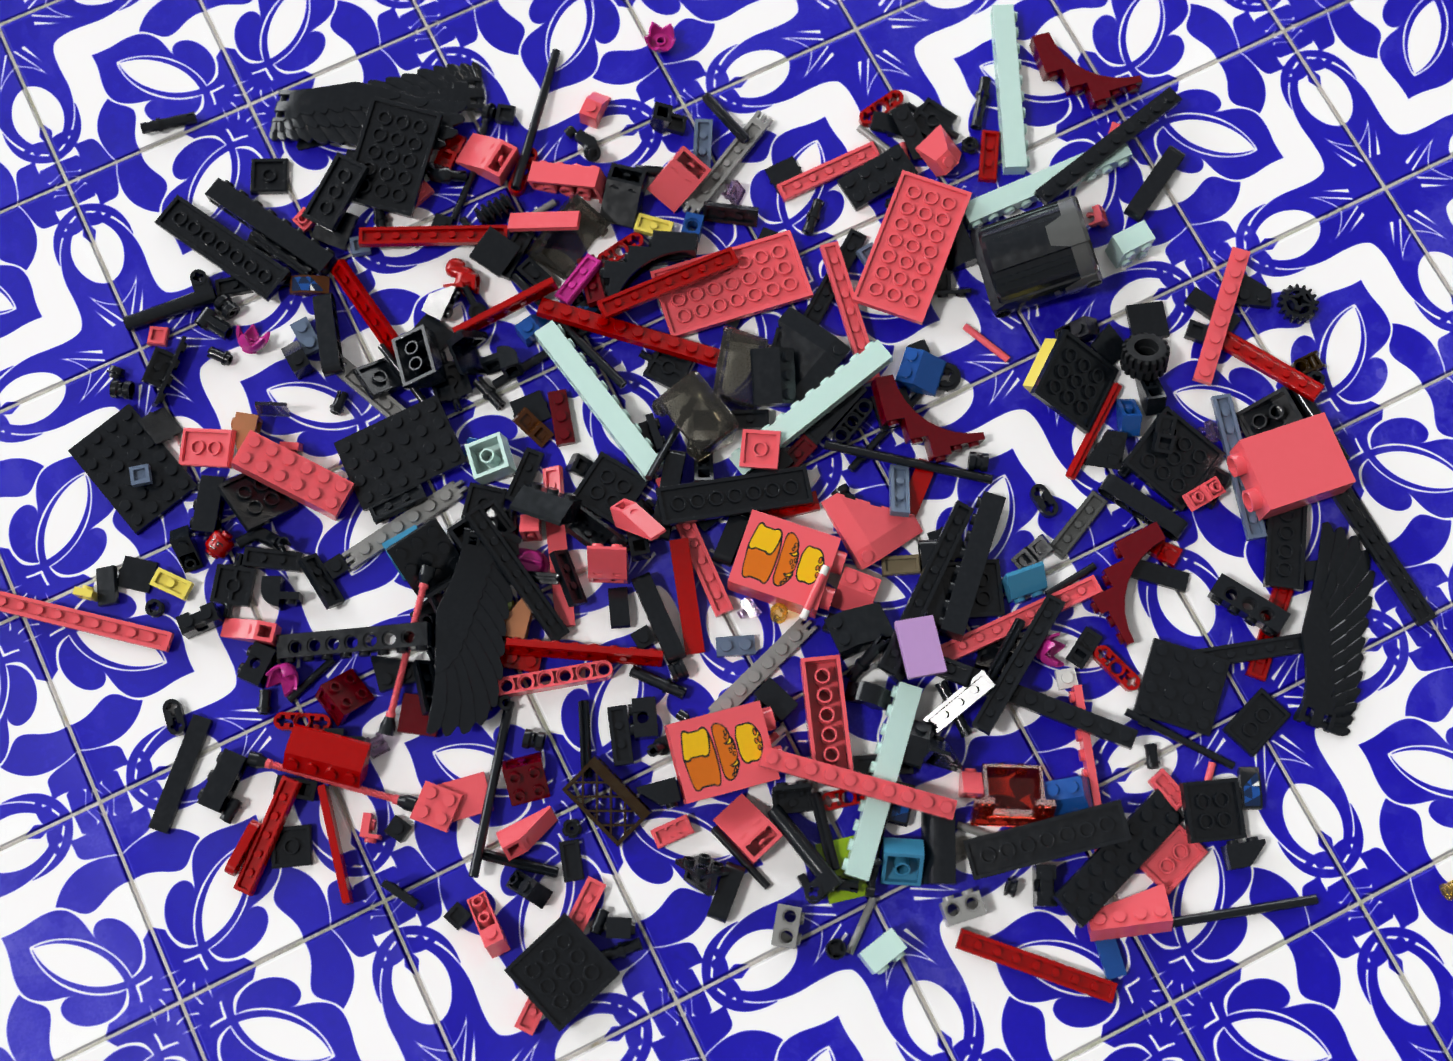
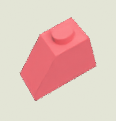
[579,91,611,129]
[519,514,542,542]
[958,768,984,799]

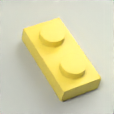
[634,213,674,237]
[149,567,194,601]

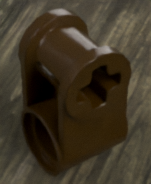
[1290,350,1327,375]

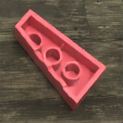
[527,160,607,204]
[1087,883,1173,942]

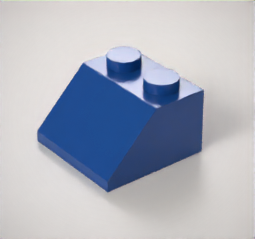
[895,347,946,396]
[1043,776,1093,817]

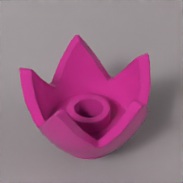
[644,22,676,53]
[236,324,270,354]
[1036,632,1066,667]
[265,663,299,697]

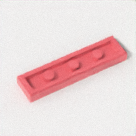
[507,211,581,232]

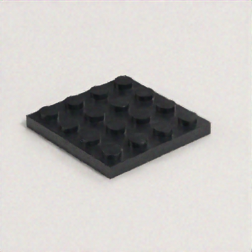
[1030,329,1119,434]
[1121,406,1225,512]
[1132,638,1231,736]
[504,913,620,1032]

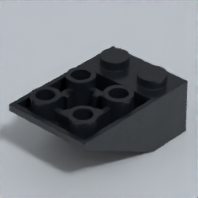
[599,163,649,229]

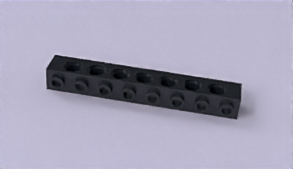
[276,621,434,663]

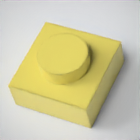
[72,585,98,602]

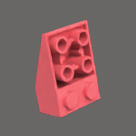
[454,133,520,187]
[647,145,711,213]
[587,543,629,584]
[713,793,783,865]

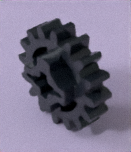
[1276,283,1319,324]

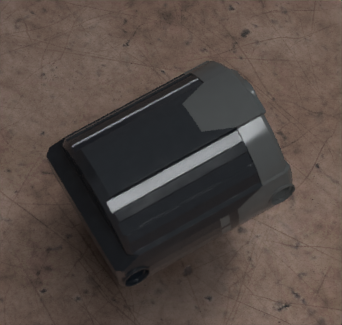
[970,196,1103,318]

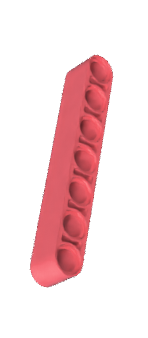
[497,660,614,697]

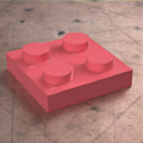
[739,429,781,470]
[410,781,463,833]

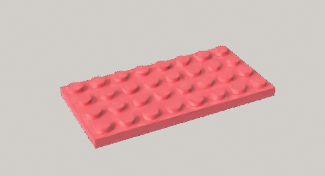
[852,170,972,325]
[650,230,813,337]

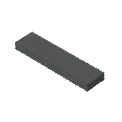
[1051,490,1108,560]

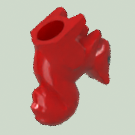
[443,258,480,297]

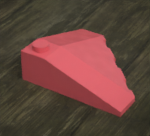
[821,493,923,570]

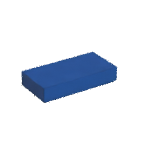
[1094,939,1127,980]

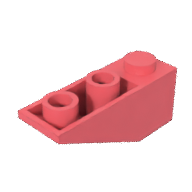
[610,498,666,541]
[220,618,282,647]
[496,806,558,861]
[466,891,511,959]

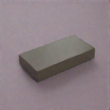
[881,554,921,577]

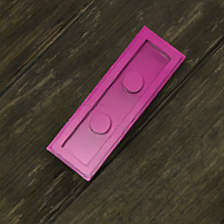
[554,253,603,305]

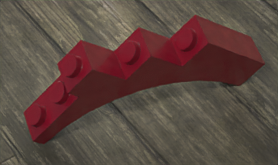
[1029,32,1143,110]
[871,374,985,463]
[1090,521,1166,648]

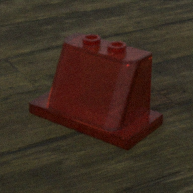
[970,763,1056,827]

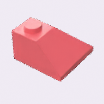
[915,125,962,177]

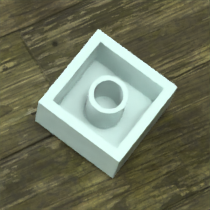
[1105,220,1155,269]
[465,432,517,485]
[857,928,907,975]

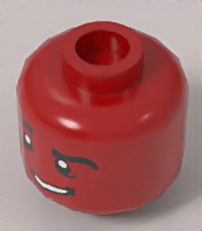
[205,530,234,559]

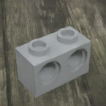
[938,888,987,928]
[771,903,805,950]

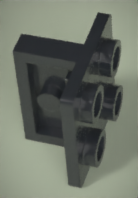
[675,853,730,896]

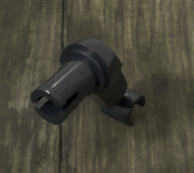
[564,126,601,162]
[426,161,467,184]
[235,527,291,552]
[647,709,690,757]

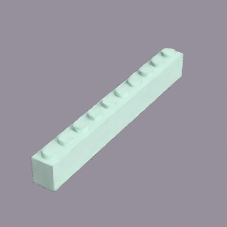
[990,4,1030,175]
[962,145,1132,230]
[534,320,665,482]
[729,340,893,475]
[841,681,923,882]

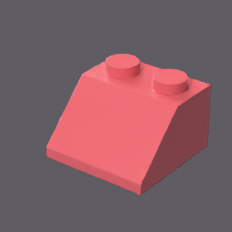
[831,566,882,611]

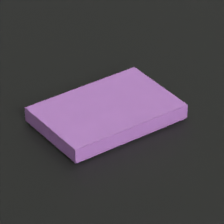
[894,615,947,680]

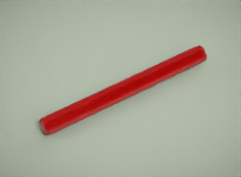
[1065,383,1122,480]

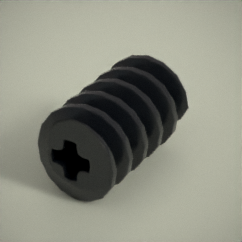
[474,193,516,225]

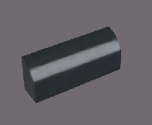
[946,222,977,274]
[921,812,956,885]

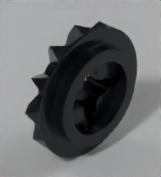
[938,363,961,392]

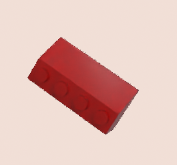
[283,723,371,789]

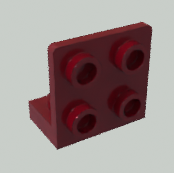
[315,669,374,726]
[502,752,550,806]

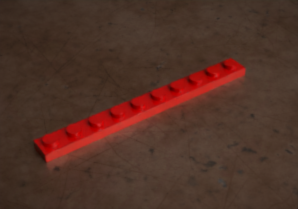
[537,297,721,368]

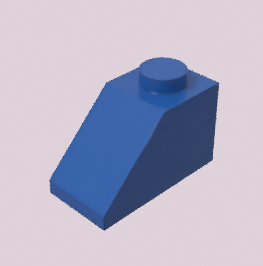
[515,314,551,348]
[1116,399,1142,438]

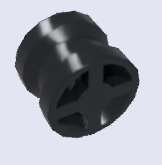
[667,659,689,683]

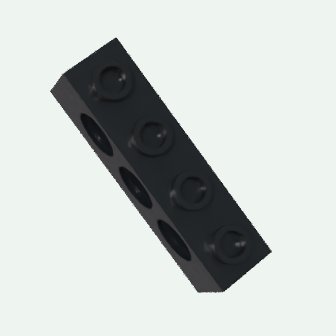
[1207,573,1291,637]

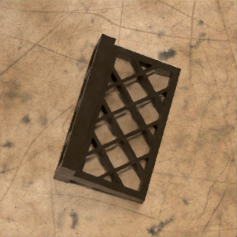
[562,755,653,846]

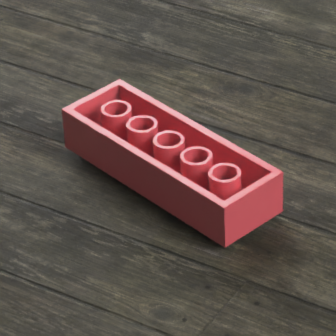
[231,430,354,521]
[800,654,854,771]

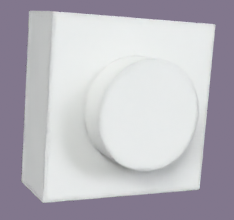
[1054,667,1078,691]

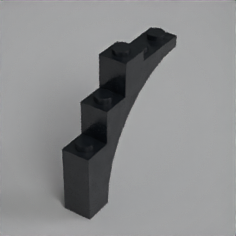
[600,230,698,318]

